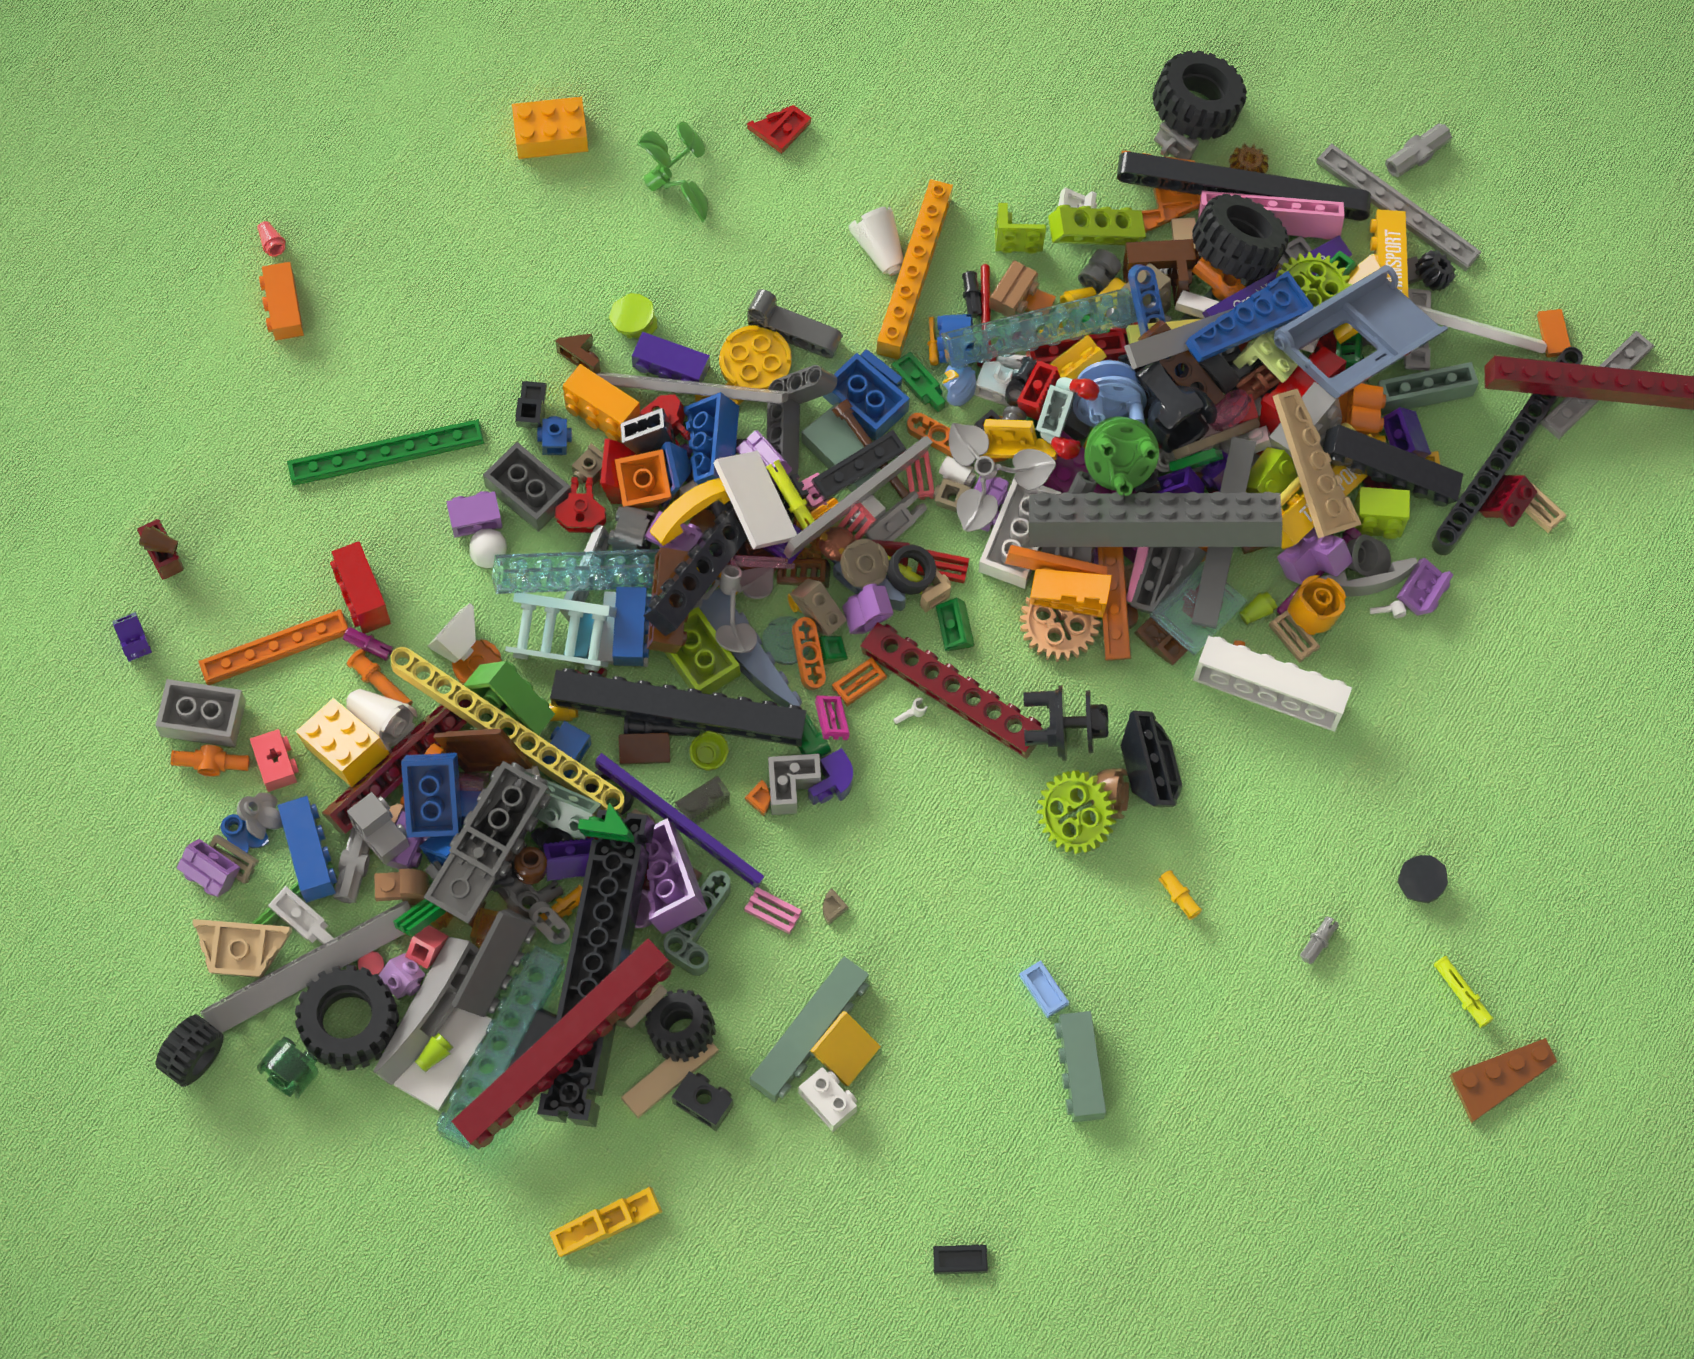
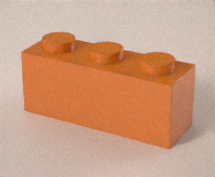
[259,262,304,341]

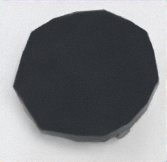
[1398,855,1448,903]

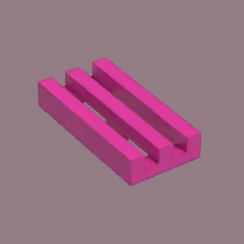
[815,695,850,740]

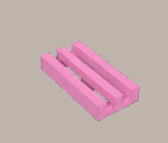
[744,887,802,935]

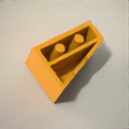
[1029,567,1112,618]

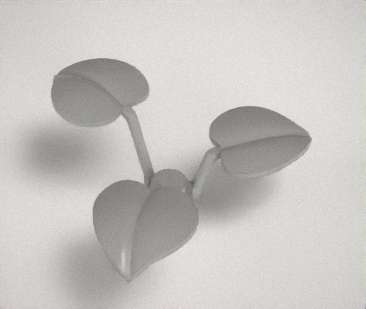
[949,423,1056,532]
[693,565,773,653]

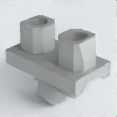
[1154,121,1199,160]

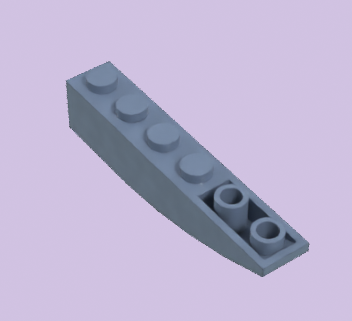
[700,588,802,707]

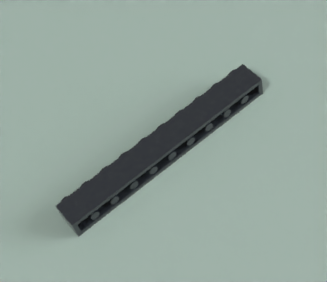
[550,668,807,747]

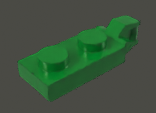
[891,352,946,413]

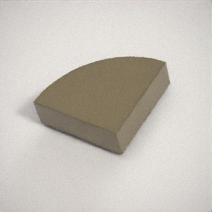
[823,888,848,925]

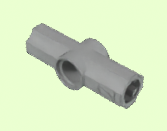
[1385,123,1452,178]
[333,828,370,904]

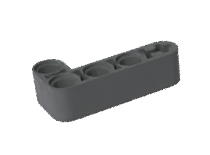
[747,289,843,358]

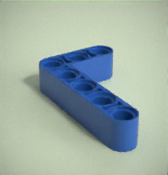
[1128,264,1221,376]

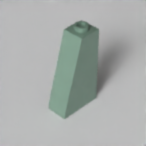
[802,402,877,495]

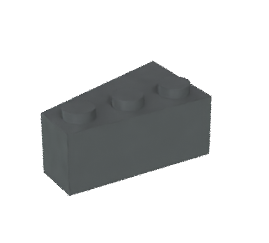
[1131,547,1207,618]

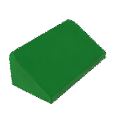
[936,597,975,652]

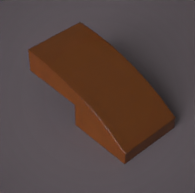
[1134,615,1190,665]

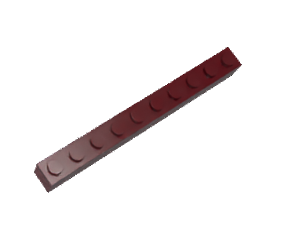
[1484,356,1694,410]
[451,938,675,1149]

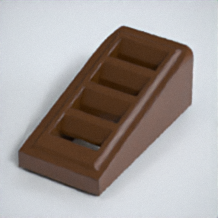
[777,559,831,588]

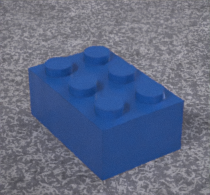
[823,353,910,441]
[401,753,463,838]

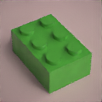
[464,661,555,736]

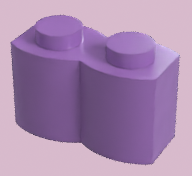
[842,584,893,634]

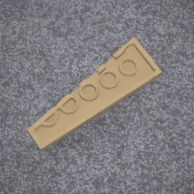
[1272,389,1361,538]

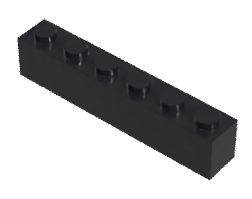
[1323,424,1463,507]

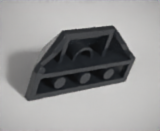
[1120,710,1183,807]

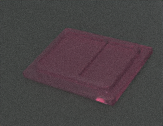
[727,555,795,569]

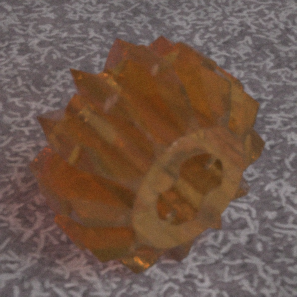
[1229,143,1269,173]

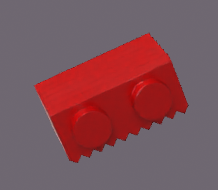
[1017,361,1060,421]

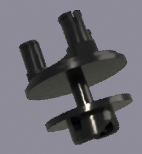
[1023,685,1109,761]

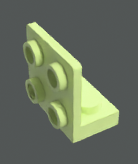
[1233,330,1298,383]

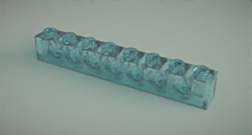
[941,288,1138,369]
[491,549,659,594]
[436,946,565,1149]

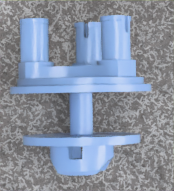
[1073,360,1147,428]

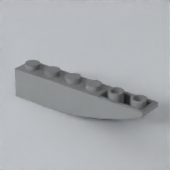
[373,937,479,1085]

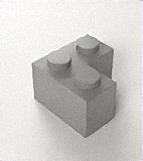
[768,754,821,815]
[347,792,409,865]

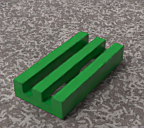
[1169,448,1224,472]
[393,899,447,937]

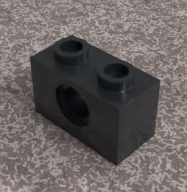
[672,1071,734,1131]

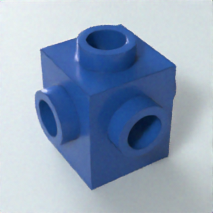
[537,416,572,455]

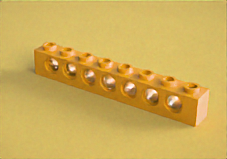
[876,179,953,360]

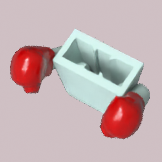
[1036,377,1100,460]

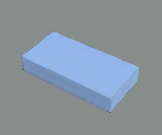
[1019,961,1069,1018]

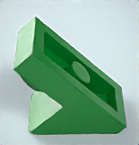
[577,803,635,843]

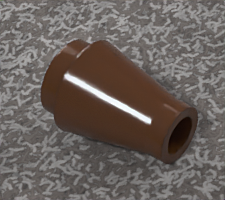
[139,526,179,555]

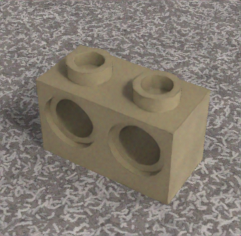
[790,578,847,636]

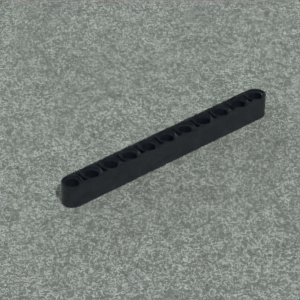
[1117,152,1371,221]
[1432,347,1583,555]

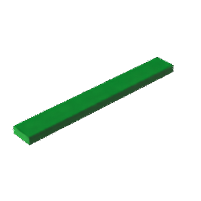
[287,419,484,486]

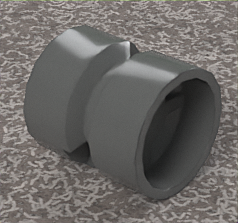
[1078,249,1122,294]

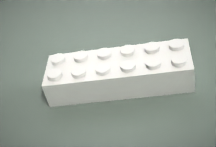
[1193,636,1352,732]

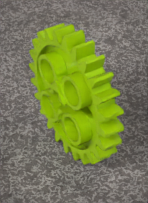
[1276,252,1352,307]
[1037,770,1118,854]

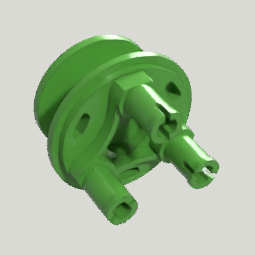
[1084,416,1159,496]

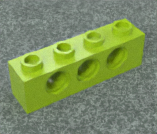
[1048,205,1146,246]

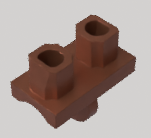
[1236,363,1280,400]

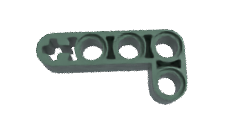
[664,871,731,976]

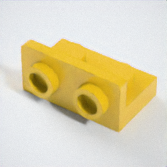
[1050,335,1107,379]

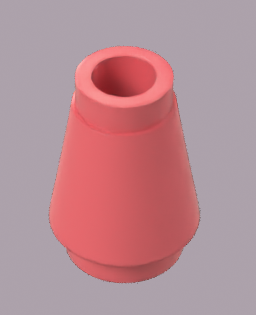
[257,221,286,257]

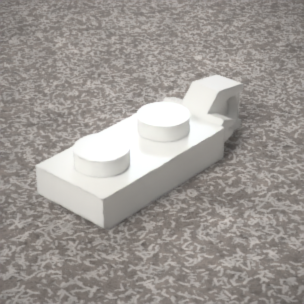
[268,886,334,945]

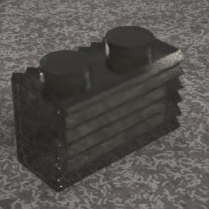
[675,776,730,825]

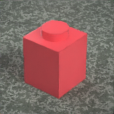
[405,925,449,969]

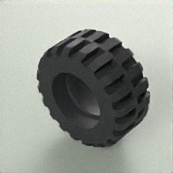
[1152,51,1247,140]
[1192,194,1288,281]
[295,965,399,1071]

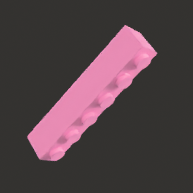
[1198,191,1344,240]

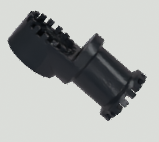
[1005,356,1037,407]

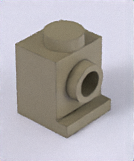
[572,444,603,486]
[933,478,971,513]

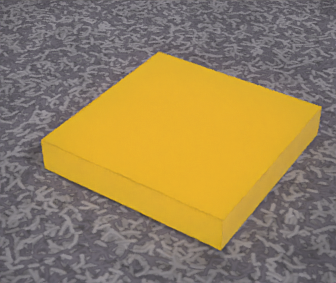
[810,1011,881,1086]

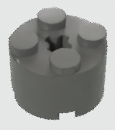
[608,506,657,561]

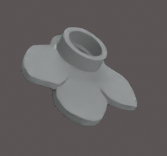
[237,793,283,840]

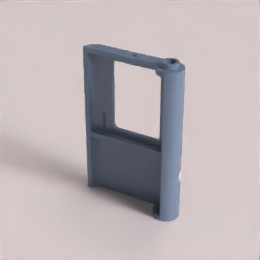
[1274,265,1448,398]

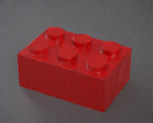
[330,541,391,634]

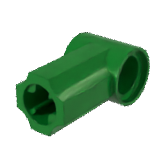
[798,712,831,758]

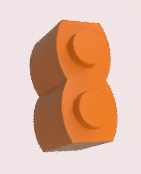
[1345,383,1386,437]

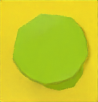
[609,293,658,339]

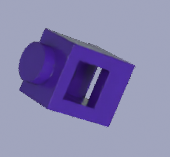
[1200,449,1228,492]

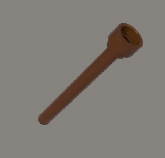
[832,399,909,499]

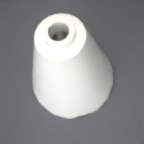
[848,206,904,276]
[346,689,417,751]

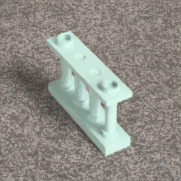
[505,592,617,671]

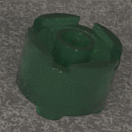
[257,1037,319,1099]

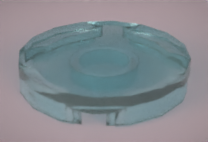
[762,616,812,665]

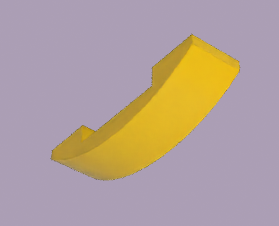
[650,478,730,546]

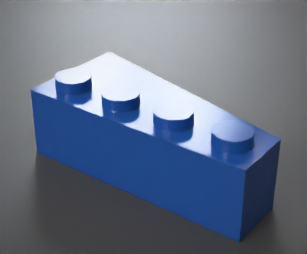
[683,392,739,485]

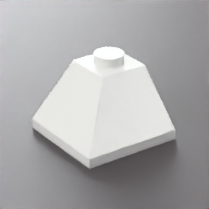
[428,603,476,663]

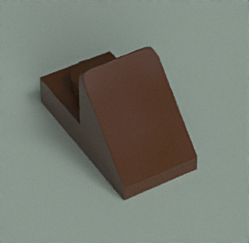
[555,334,601,374]

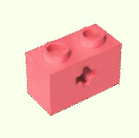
[250,729,299,792]

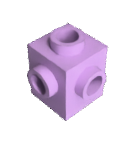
[378,953,426,999]

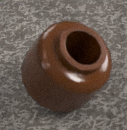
[514,846,548,885]

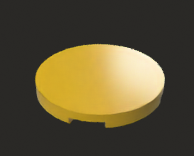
[719,325,792,389]

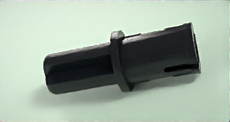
[962,271,982,318]

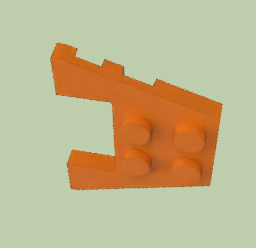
[1121,150,1201,233]

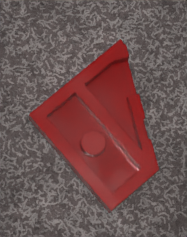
[747,105,811,154]

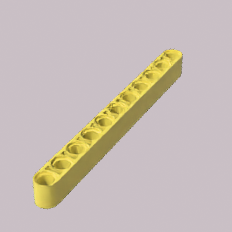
[391,647,624,813]

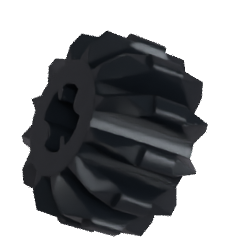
[1415,250,1456,291]

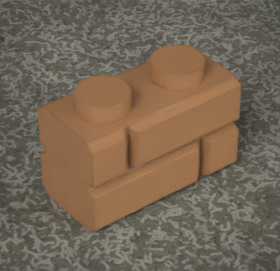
[989,261,1040,320]

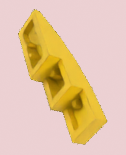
[550,1187,662,1257]

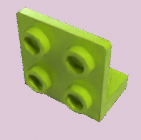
[995,203,1046,254]

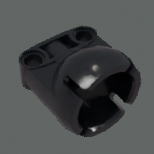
[1135,361,1217,453]

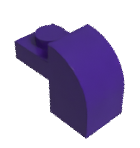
[112,612,152,662]
[808,748,853,805]

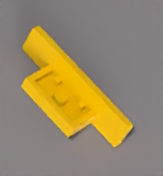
[980,419,1057,460]

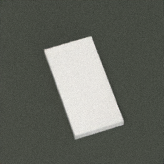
[713,451,797,550]
[394,1007,495,1112]

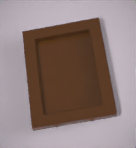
[433,729,533,773]

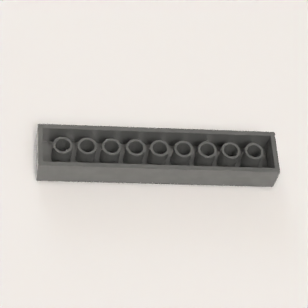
[1029,492,1282,547]

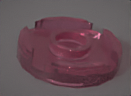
[1209,389,1252,431]

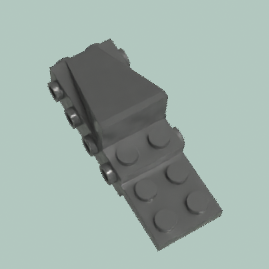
[424,761,552,925]

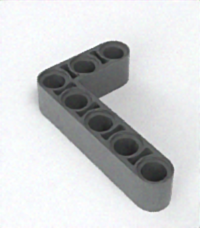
[767,365,837,492]

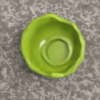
[689,731,729,771]

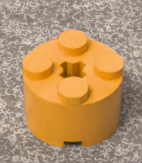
[1288,575,1346,635]

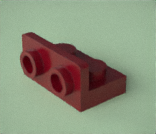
[1480,475,1537,527]

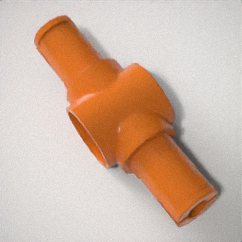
[171,745,250,776]

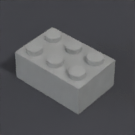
[1269,382,1342,458]
[155,679,246,748]

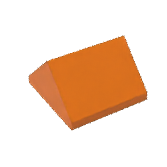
[615,449,672,508]

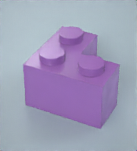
[1277,528,1353,584]

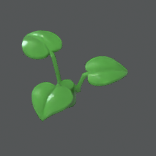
[637,121,708,222]

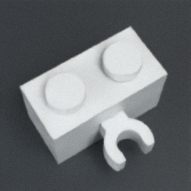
[974,360,1021,408]

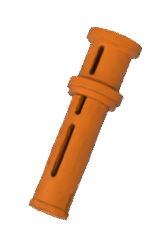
[346,649,413,706]

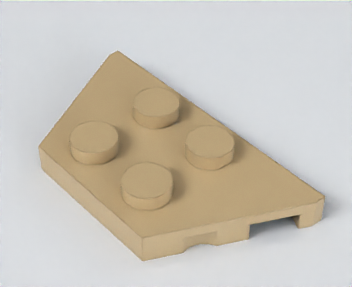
[193,919,292,978]

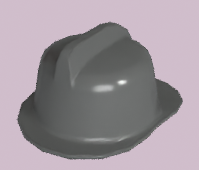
[1346,534,1391,577]

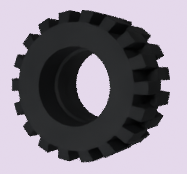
[645,989,716,1062]
[155,1014,224,1087]

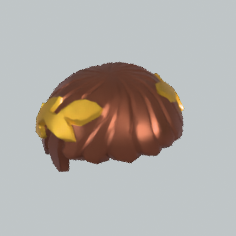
[819,526,857,562]

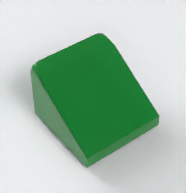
[814,636,848,665]

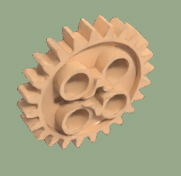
[1019,597,1101,662]

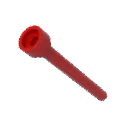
[977,264,996,368]

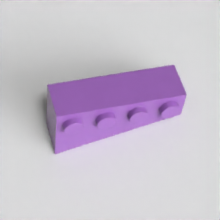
[646,818,708,934]

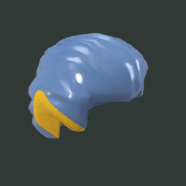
[943,361,976,406]

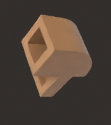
[374,869,430,906]

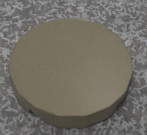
[840,539,889,589]

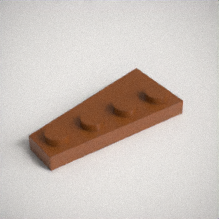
[1450,1038,1557,1124]

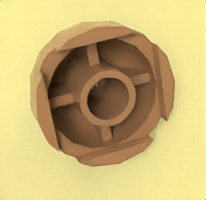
[1091,768,1129,819]

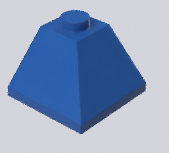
[660,442,692,507]

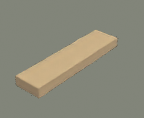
[621,1043,719,1119]

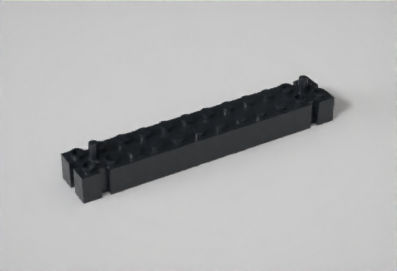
[537,809,655,1127]

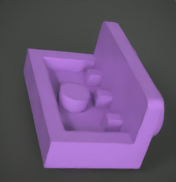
[1396,558,1453,616]

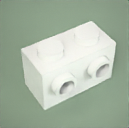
[798,1067,857,1132]

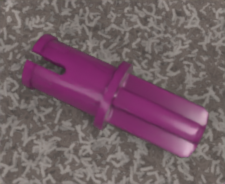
[343,627,394,661]

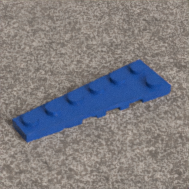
[1185,271,1314,363]

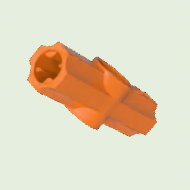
[1192,257,1246,300]

